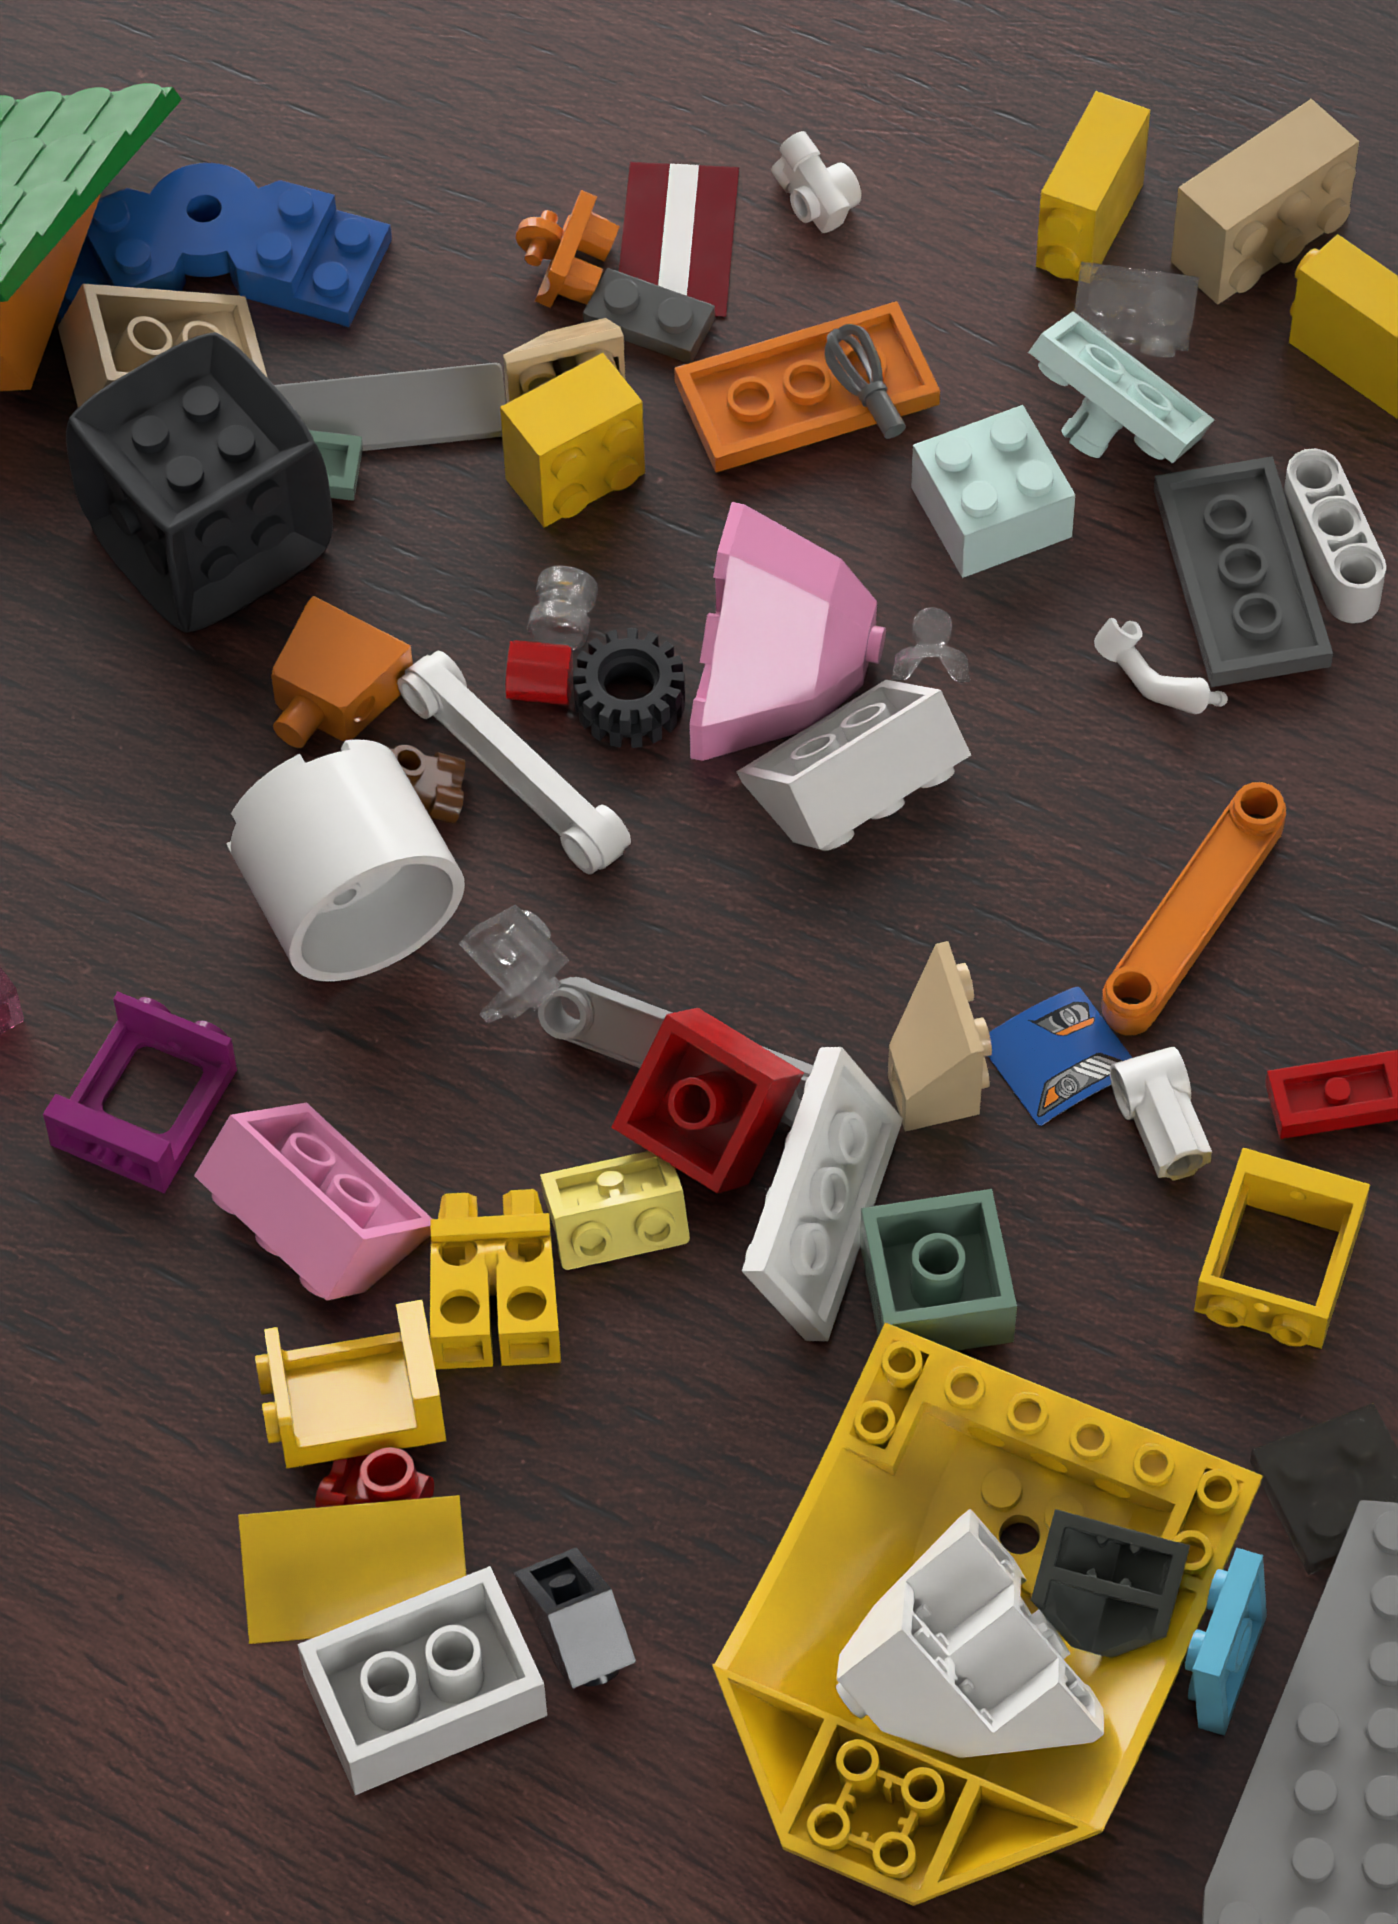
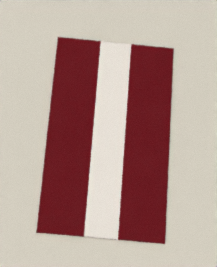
[619,162,739,317]

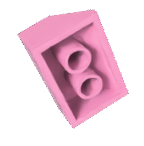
[194,1102,432,1301]

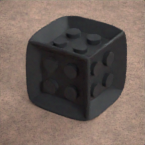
[66,332,333,633]

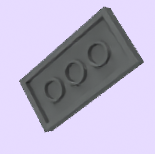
[1154,456,1333,687]

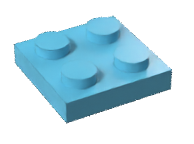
[1185,1548,1267,1736]

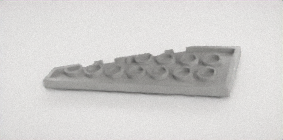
[1202,1500,1398,1924]

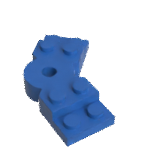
[56,163,392,327]

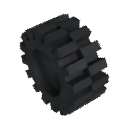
[573,628,685,748]

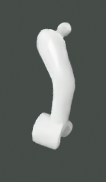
[1094,618,1228,714]

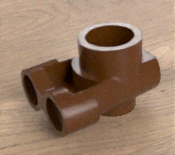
[389,745,466,824]

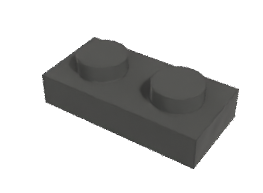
[583,268,716,363]

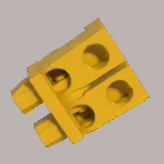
[430,1189,561,1370]

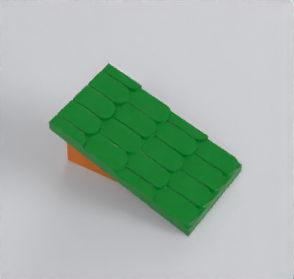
[0,83,182,391]

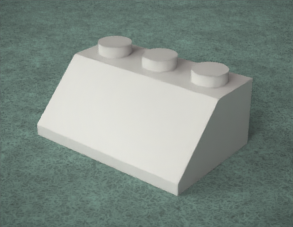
[736,680,971,851]

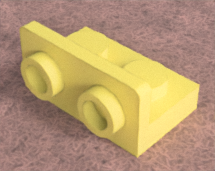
[540,1151,690,1270]

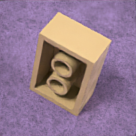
[1171,99,1359,305]

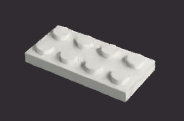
[742,1047,903,1341]

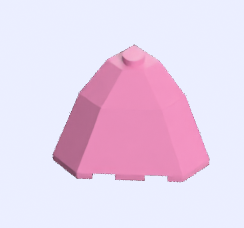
[690,502,886,761]

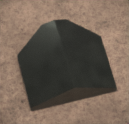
[1031,1509,1190,1658]

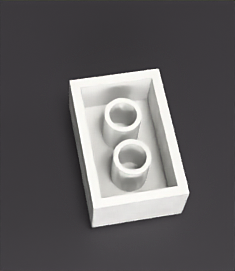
[298,1566,547,1795]

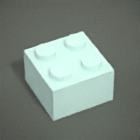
[911,405,1075,578]

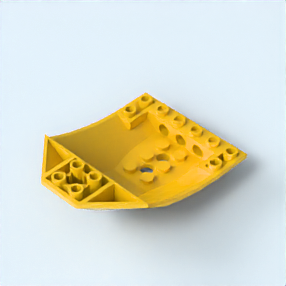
[712,1322,1263,1906]

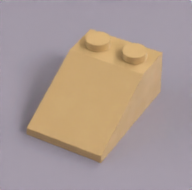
[58,284,268,408]

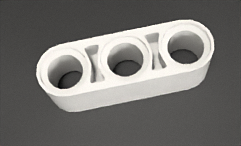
[1284,448,1386,623]

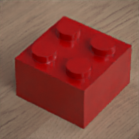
[611,1008,804,1194]

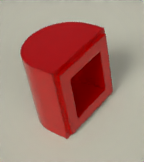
[505,640,574,705]

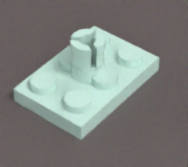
[1028,311,1215,463]

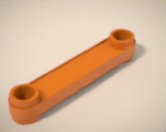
[1101,782,1286,1035]

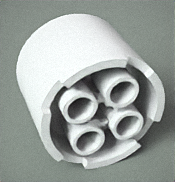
[226,739,465,981]

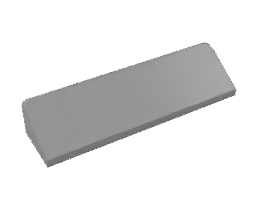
[274,363,506,451]

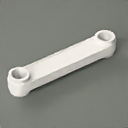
[397,650,631,874]

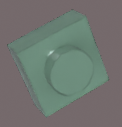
[309,430,363,501]

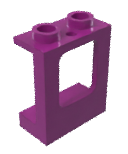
[43,991,237,1193]

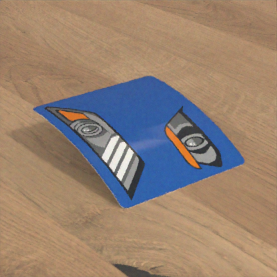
[988,987,1132,1125]

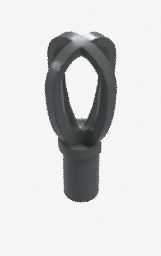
[825,324,906,439]

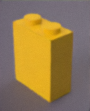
[1036,91,1150,286]
[1289,234,1398,419]

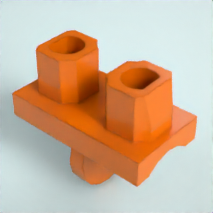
[515,190,620,308]

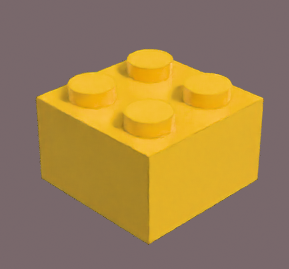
[500,353,645,528]

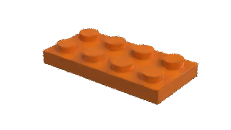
[674,301,940,473]

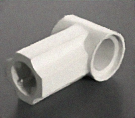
[1110,1047,1212,1181]

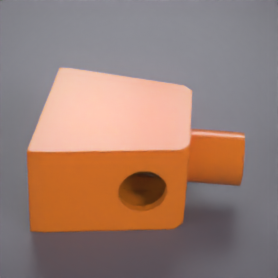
[271,596,413,748]

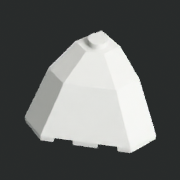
[836,1509,1104,1758]

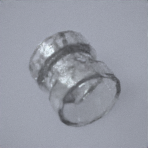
[527,566,598,650]

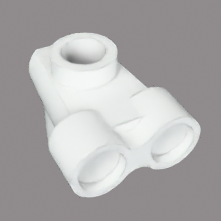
[771,131,861,233]

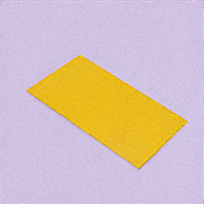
[238,1495,466,1644]

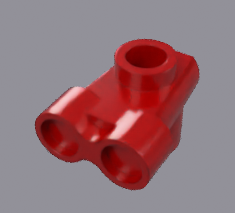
[315,1447,434,1508]

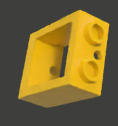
[1194,1148,1370,1349]

